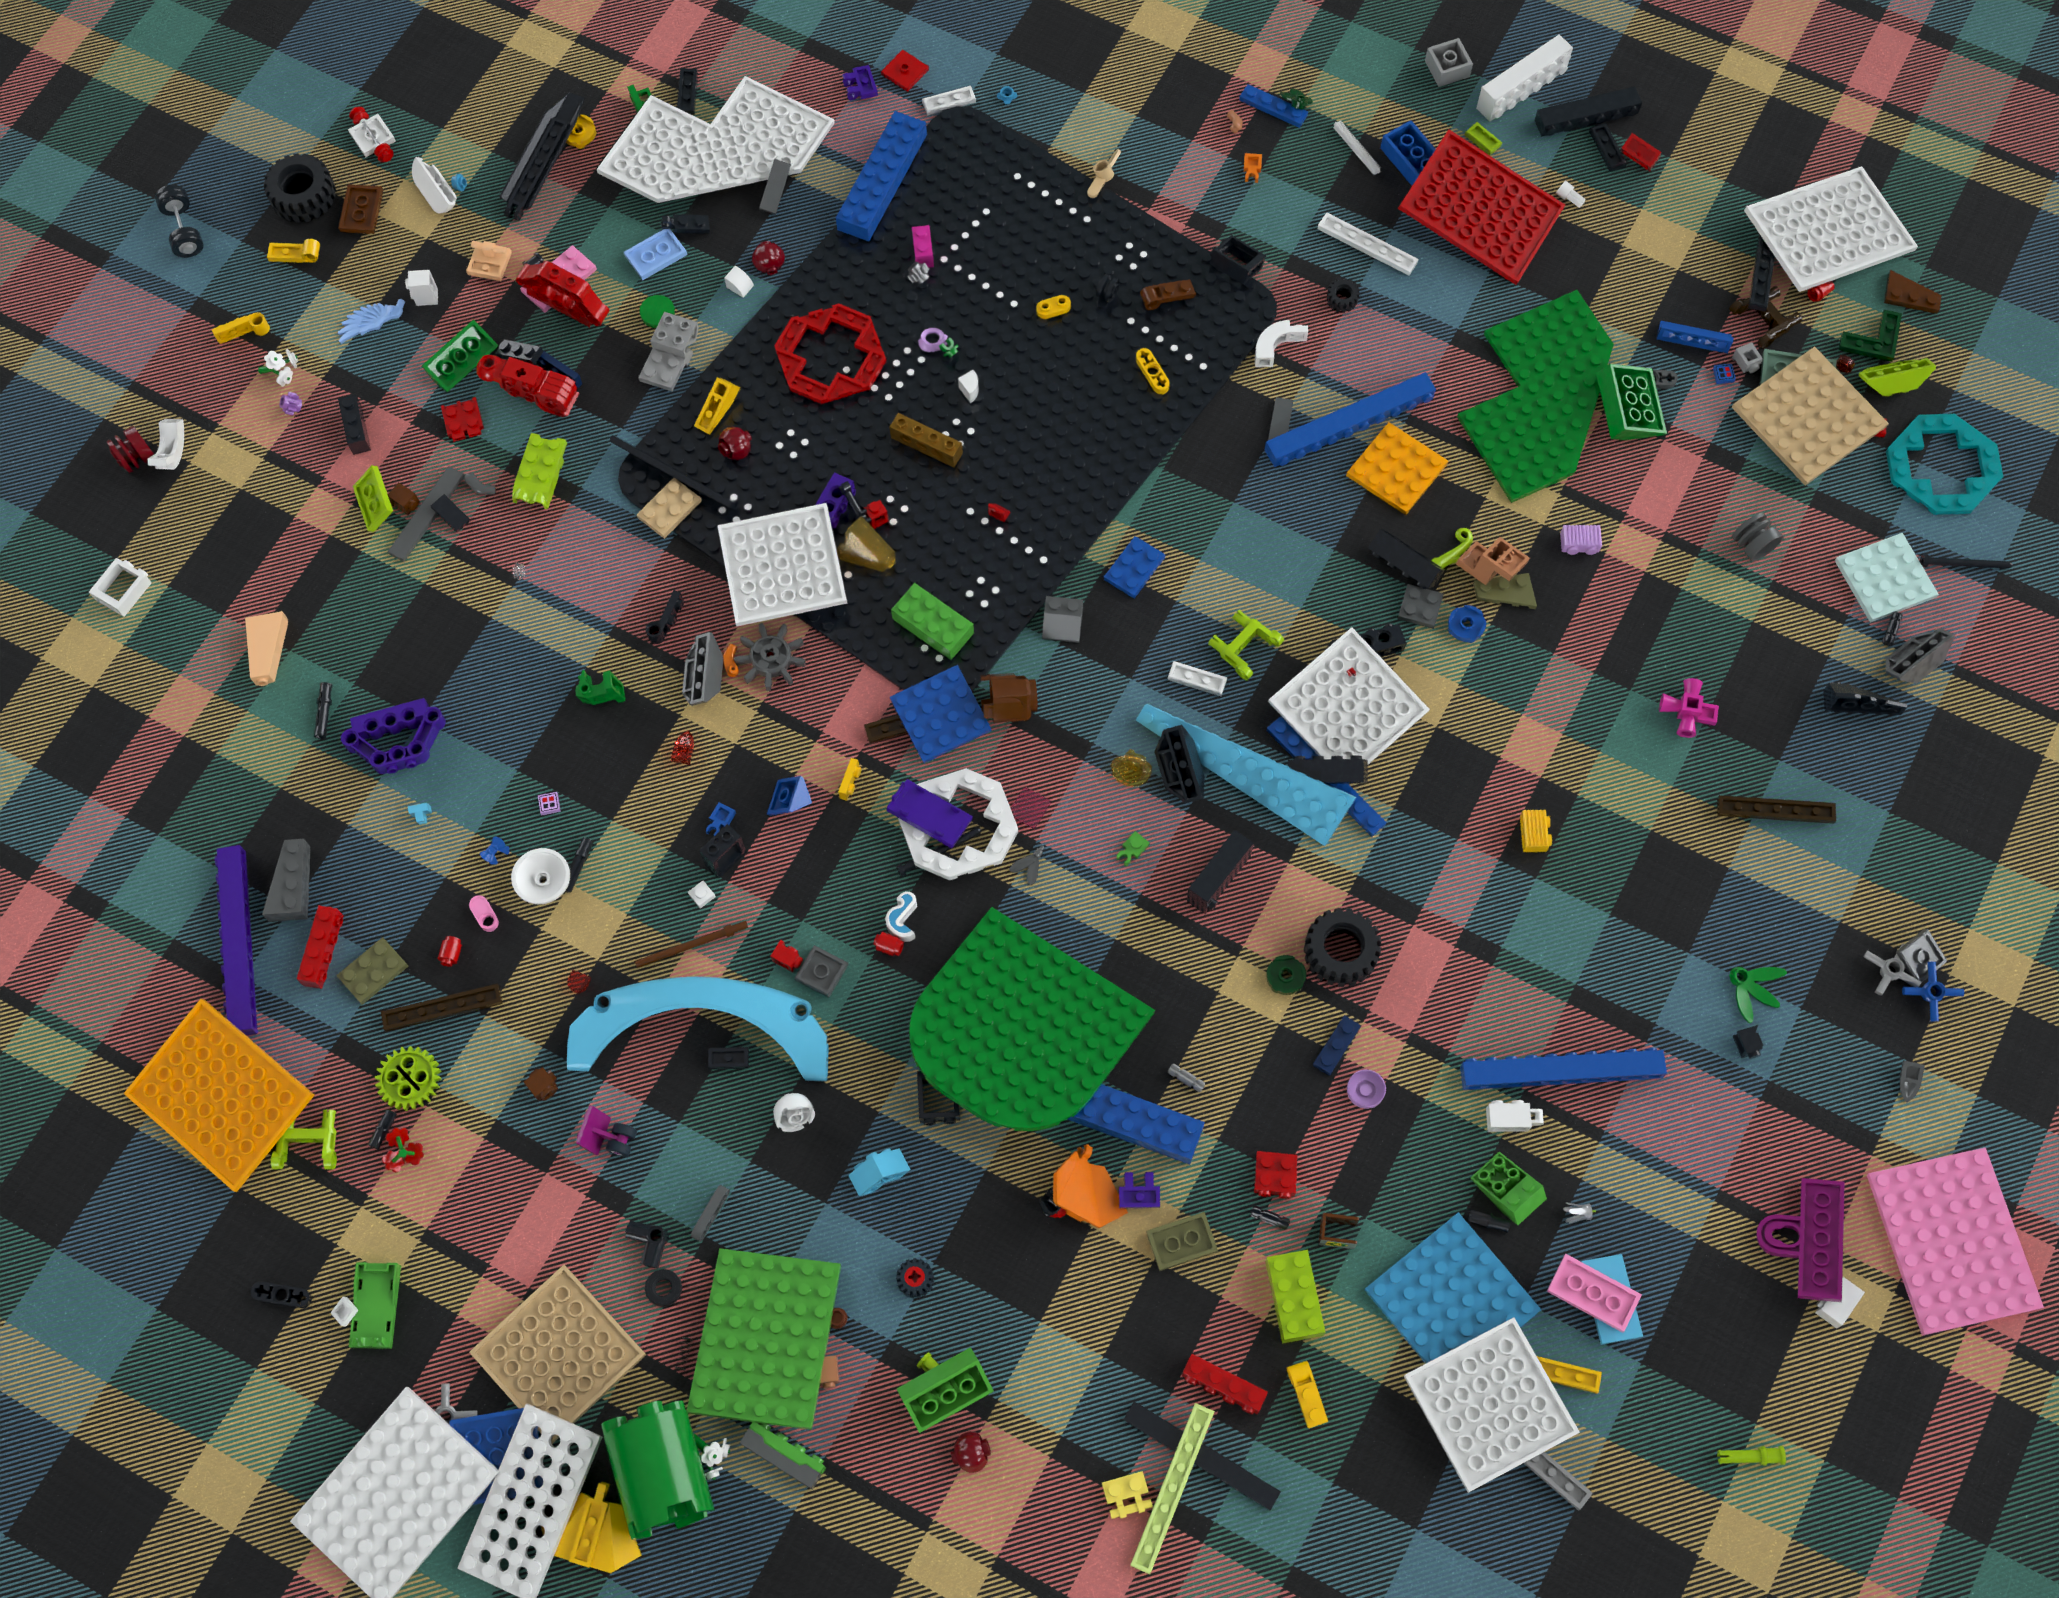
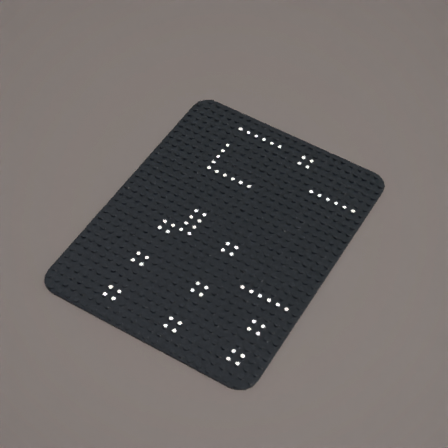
[618,106,1277,692]

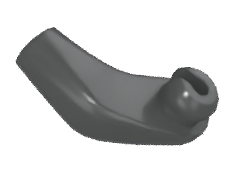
[464,472,496,495]

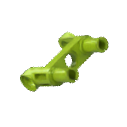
[1208,609,1284,680]
[271,1109,337,1170]

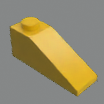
[694,377,740,434]

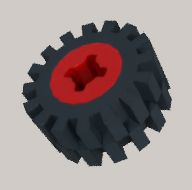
[896,1258,934,1298]

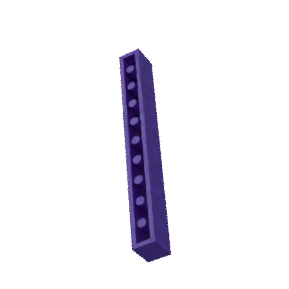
[215,845,258,1036]

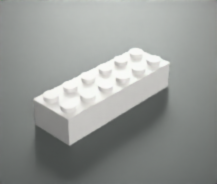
[1476,35,1573,121]

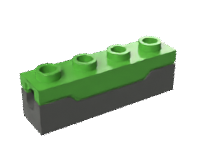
[740,1422,826,1490]

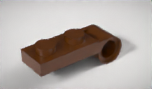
[1140,279,1196,310]

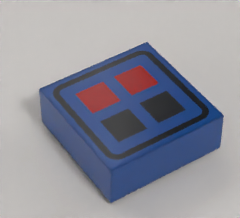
[1713,364,1736,384]

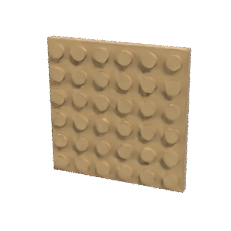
[1732,347,1889,486]
[469,1265,646,1444]

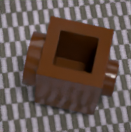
[524,1067,558,1101]

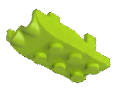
[512,433,567,509]

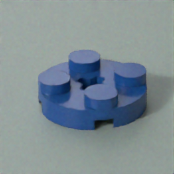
[1448,605,1486,643]

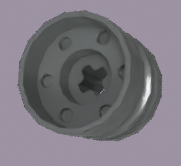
[1732,512,1784,562]

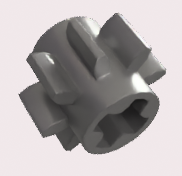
[907,262,929,284]

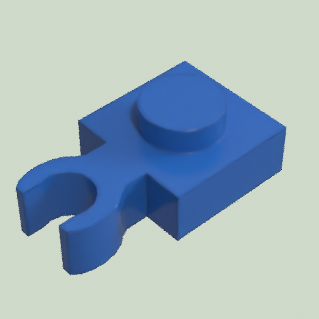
[706,802,736,836]

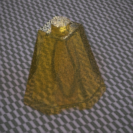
[837,516,896,572]

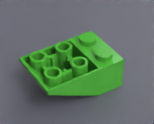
[1471,1152,1547,1225]

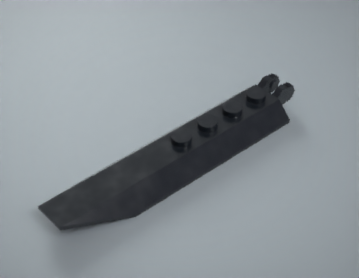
[499,92,585,221]

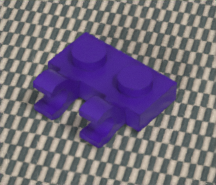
[842,65,878,100]
[1119,1172,1160,1208]

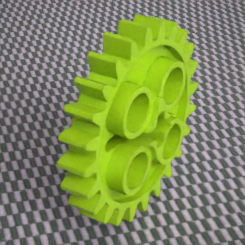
[375,1046,442,1111]

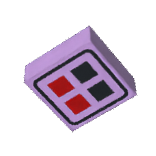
[538,792,561,815]

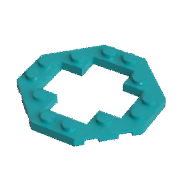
[1886,414,2003,515]

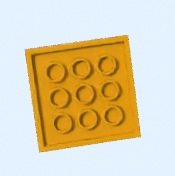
[1346,422,1448,515]

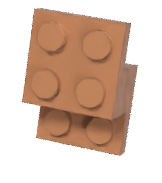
[1456,537,1530,585]

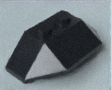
[1154,724,1205,803]

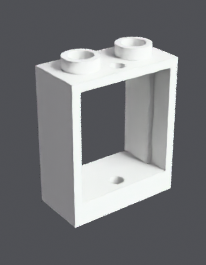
[89,558,152,617]

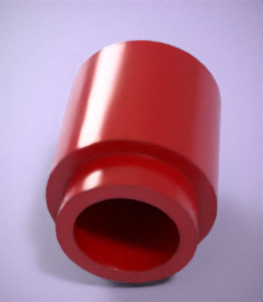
[874,932,904,956]
[438,936,462,967]

